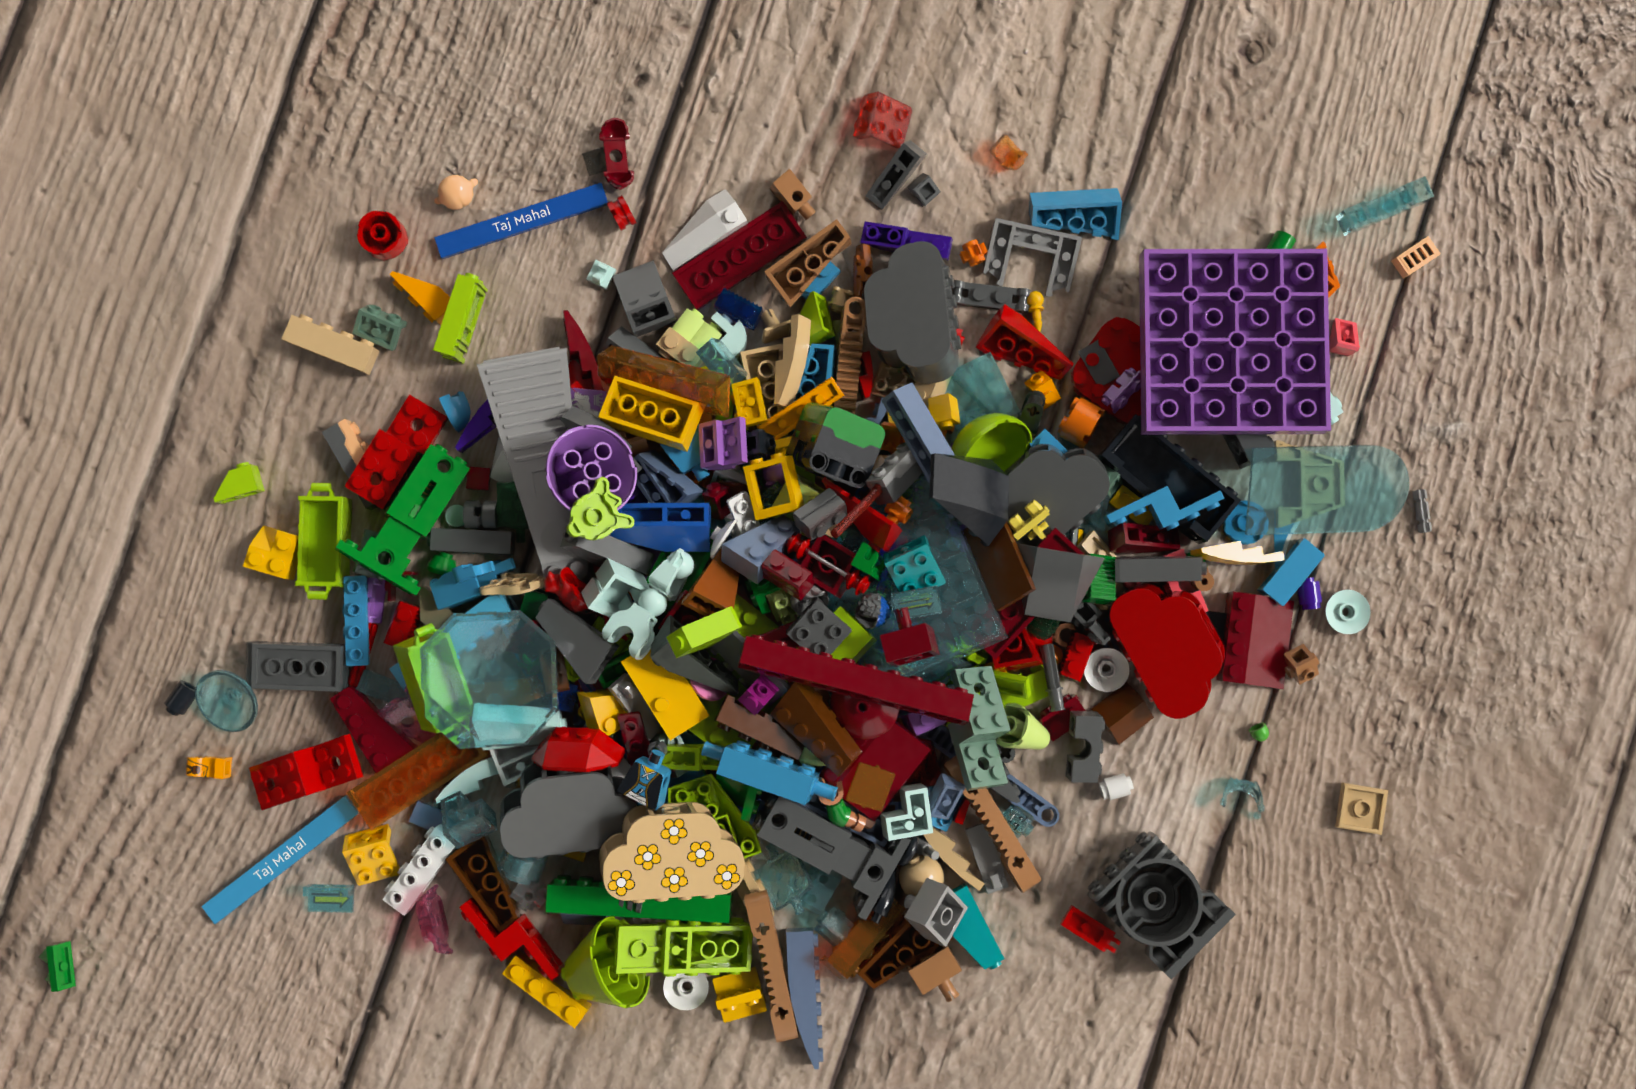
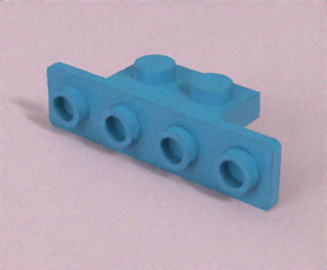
[342,575,370,666]

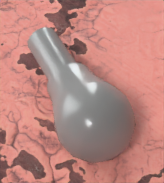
[915,835,939,860]

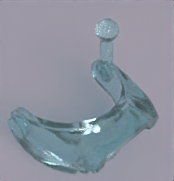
[1220,777,1265,820]

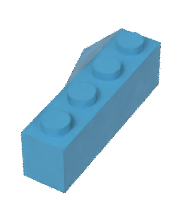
[1029,188,1122,240]

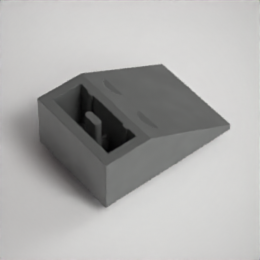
[613,260,677,337]

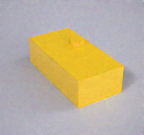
[598,376,703,452]
[621,649,710,741]

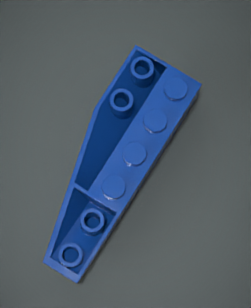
[609,503,711,552]

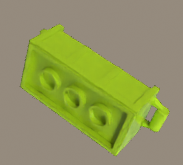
[295,483,352,600]
[393,623,473,740]

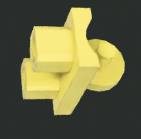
[1008,499,1050,541]

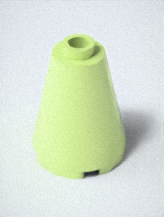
[996,703,1050,750]

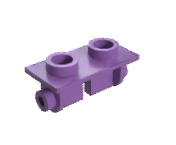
[1101,368,1141,414]
[367,577,386,624]

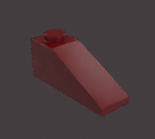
[1107,522,1181,554]

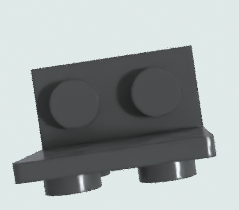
[786,597,852,654]

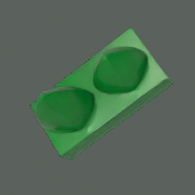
[39,941,76,992]

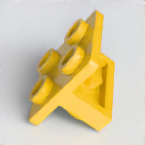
[713,967,767,1023]

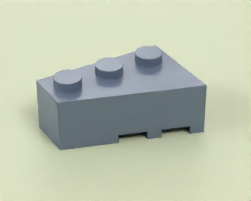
[634,450,704,503]
[721,515,801,584]

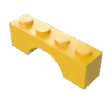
[502,951,592,1029]

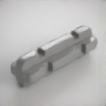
[1413,489,1432,533]

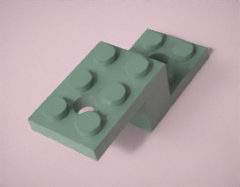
[948,666,1011,791]

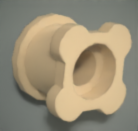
[827,286,853,314]

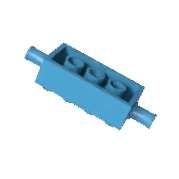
[701,741,838,805]

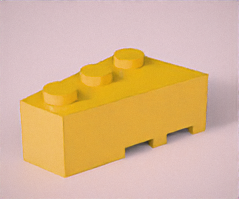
[577,689,625,736]

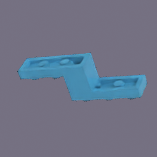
[1103,486,1224,531]

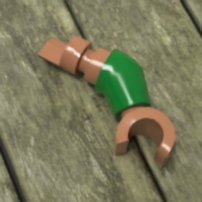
[818,777,876,832]

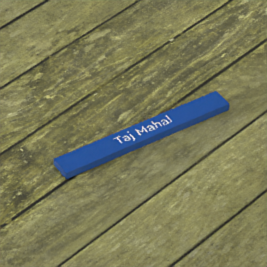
[434,182,608,259]

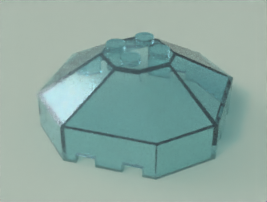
[420,610,559,749]

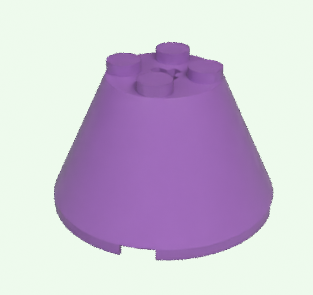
[545,425,637,511]

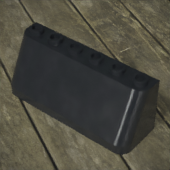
[1097,414,1241,544]

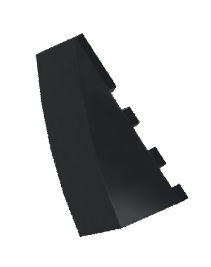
[929,453,1009,546]

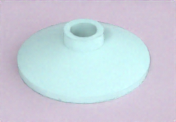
[1325,590,1371,634]

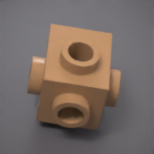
[1284,644,1319,685]

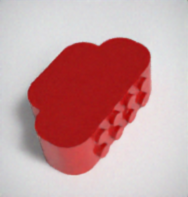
[1110,583,1225,719]

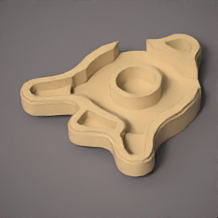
[479,572,546,595]

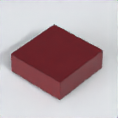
[466,466,492,491]

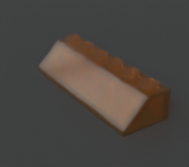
[597,345,730,418]
[347,721,491,831]

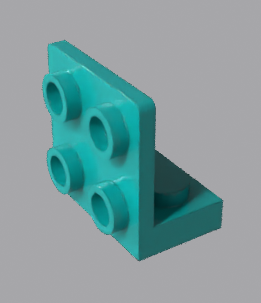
[883,535,946,594]

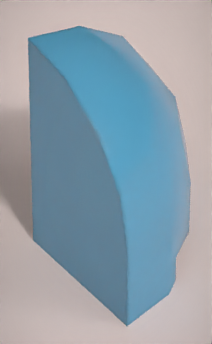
[439,391,471,433]

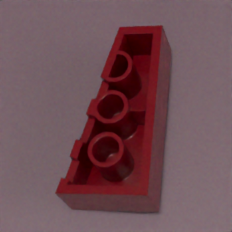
[330,686,421,775]

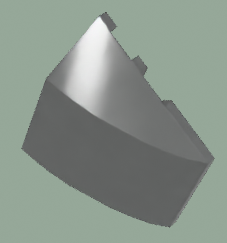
[1017,543,1105,622]

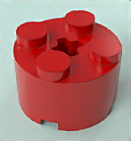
[357,210,408,261]

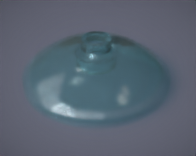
[195,670,258,732]

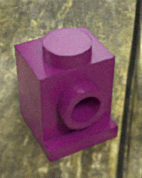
[738,674,779,716]

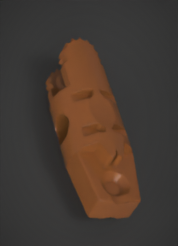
[853,244,873,300]

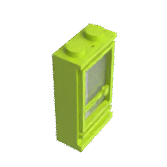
[433,273,488,364]

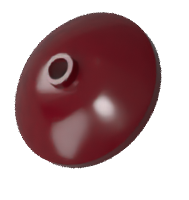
[830,692,899,740]

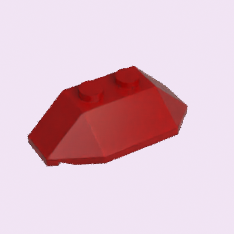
[531,727,625,772]

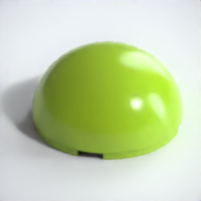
[951,413,1032,471]

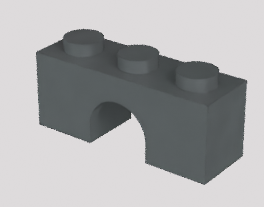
[1066,711,1105,783]

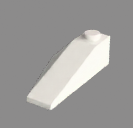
[662,189,748,272]

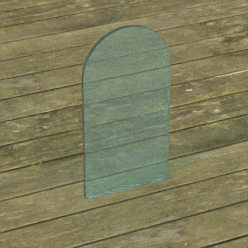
[1245,445,1409,535]

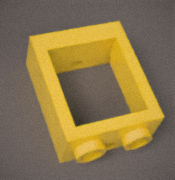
[743,452,804,520]

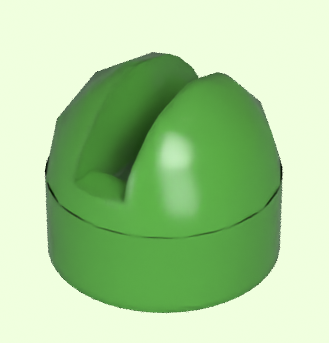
[1249,722,1269,742]

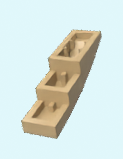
[774,314,811,408]
[924,827,985,891]

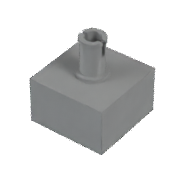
[904,878,968,947]

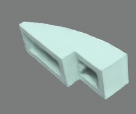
[435,757,499,803]

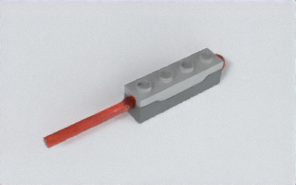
[830,442,923,538]

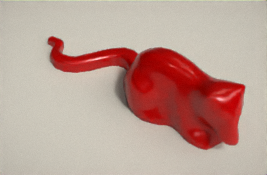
[544,567,629,641]

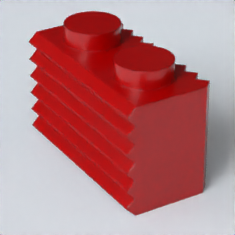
[383,601,420,646]
[1058,632,1094,682]

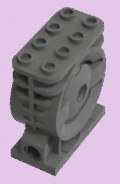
[1087,831,1236,980]

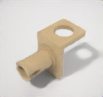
[761,309,791,344]

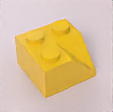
[243,525,299,580]

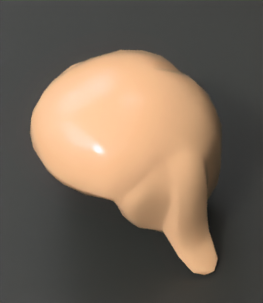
[435,175,478,210]

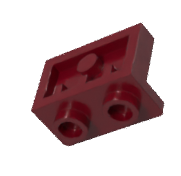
[1037,693,1086,742]

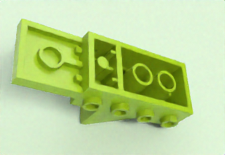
[614,917,753,977]

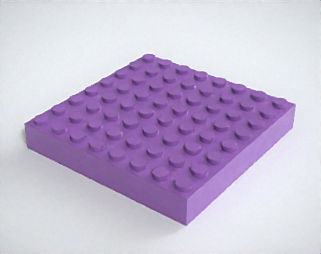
[1139,249,1331,435]

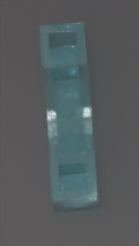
[1336,176,1434,236]

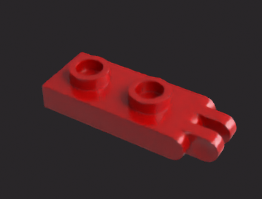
[1060,904,1121,953]

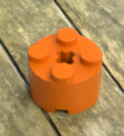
[1057,397,1105,449]

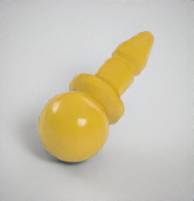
[1027,291,1044,332]

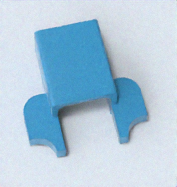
[430,558,516,610]

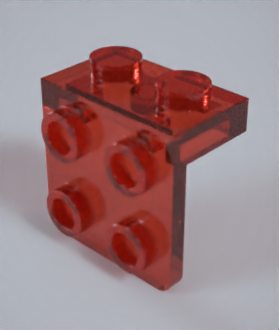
[853,91,912,149]

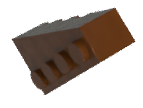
[770,682,862,777]
[714,695,805,760]

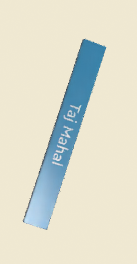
[201,795,361,924]

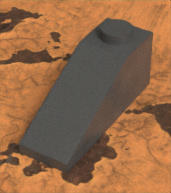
[865,140,927,209]

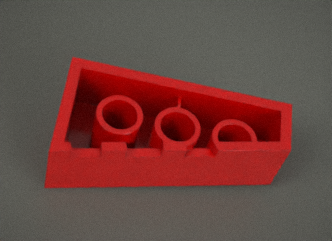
[981,580,1043,672]

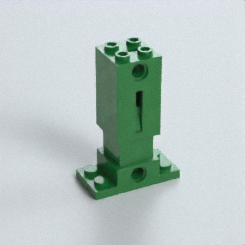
[335,444,470,597]

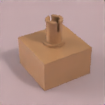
[907,944,962,1002]

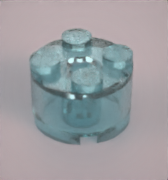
[497,849,549,885]

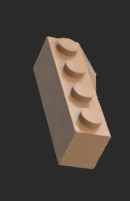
[764,219,851,308]

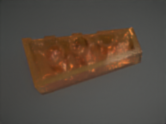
[819,899,905,979]

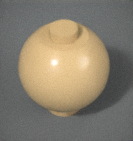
[899,853,944,897]

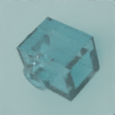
[814,907,854,947]

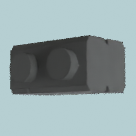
[793,488,848,541]

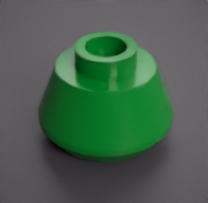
[427,551,456,575]

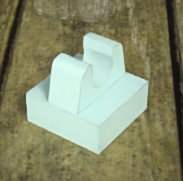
[586,260,617,290]

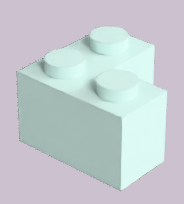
[880,783,933,841]

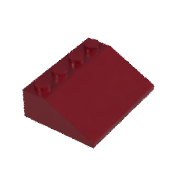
[1216,591,1294,689]
[819,720,932,821]

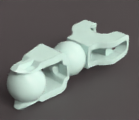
[602,548,694,660]

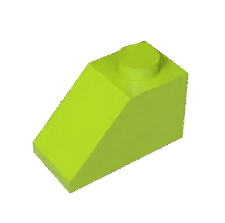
[800,291,835,345]
[214,462,265,504]

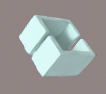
[581,558,650,618]

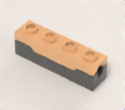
[322,419,394,510]

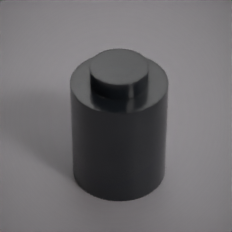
[164,680,200,716]

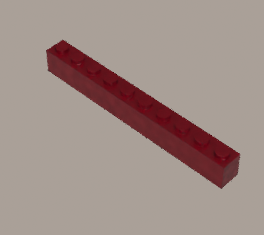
[737,634,974,726]

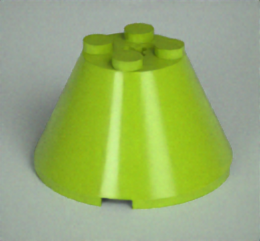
[561,916,650,1008]

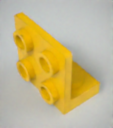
[730,377,768,432]
[342,824,400,886]

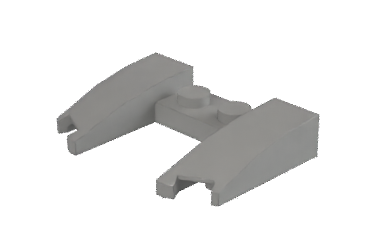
[983,218,1082,297]

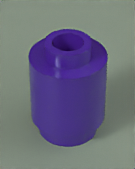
[1297,577,1322,610]

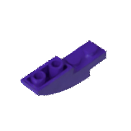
[860,221,953,261]

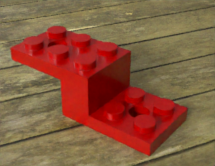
[344,394,448,510]
[249,734,364,810]
[459,897,565,981]

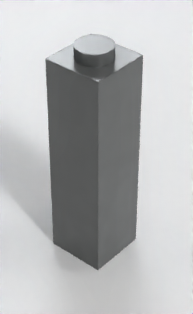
[427,528,515,555]

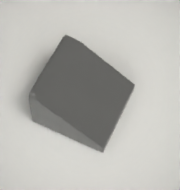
[907,173,941,206]

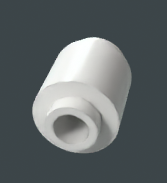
[1099,773,1134,801]

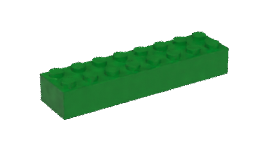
[546,875,733,923]

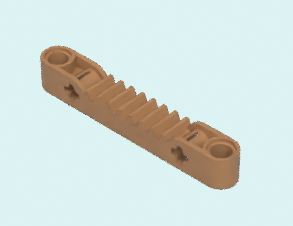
[832,297,866,414]
[943,756,1041,893]
[744,890,799,1043]

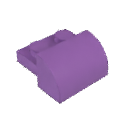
[699,416,748,470]

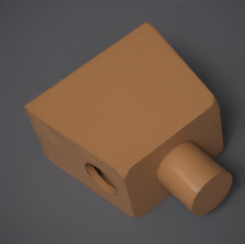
[769,169,816,220]

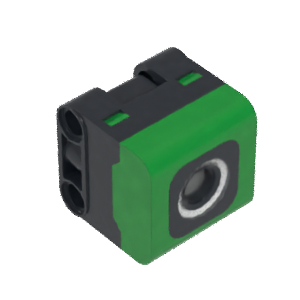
[786,402,885,488]

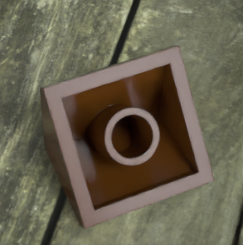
[1091,682,1154,745]

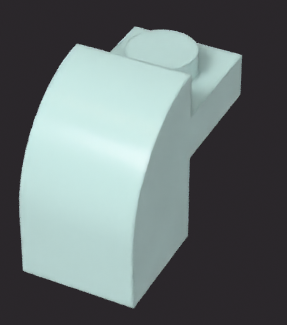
[711,312,747,364]

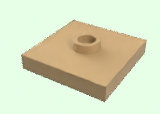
[1335,782,1388,835]

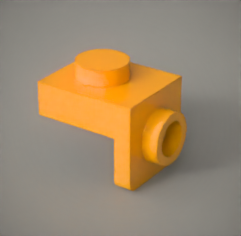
[1024,371,1061,410]

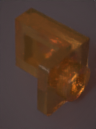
[989,135,1028,170]

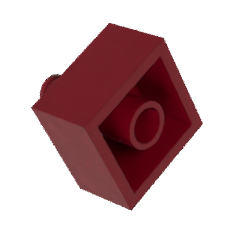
[880,607,940,667]

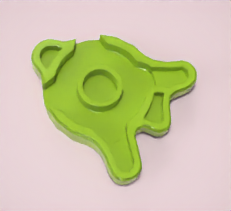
[566,477,634,541]

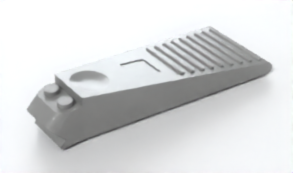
[477,347,591,595]

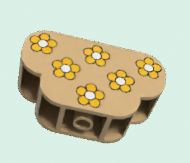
[599,802,744,903]

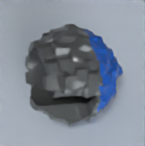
[854,592,891,629]

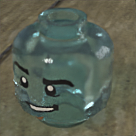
[1003,805,1035,838]

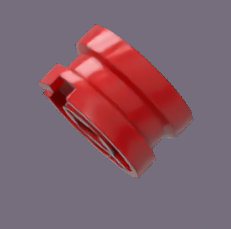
[606,195,637,231]

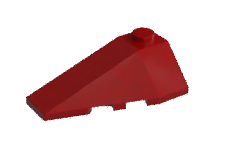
[976,304,1074,380]

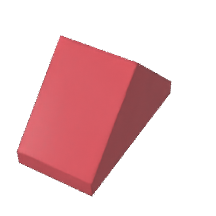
[1329,318,1360,356]

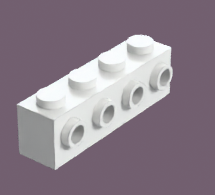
[382,824,462,916]

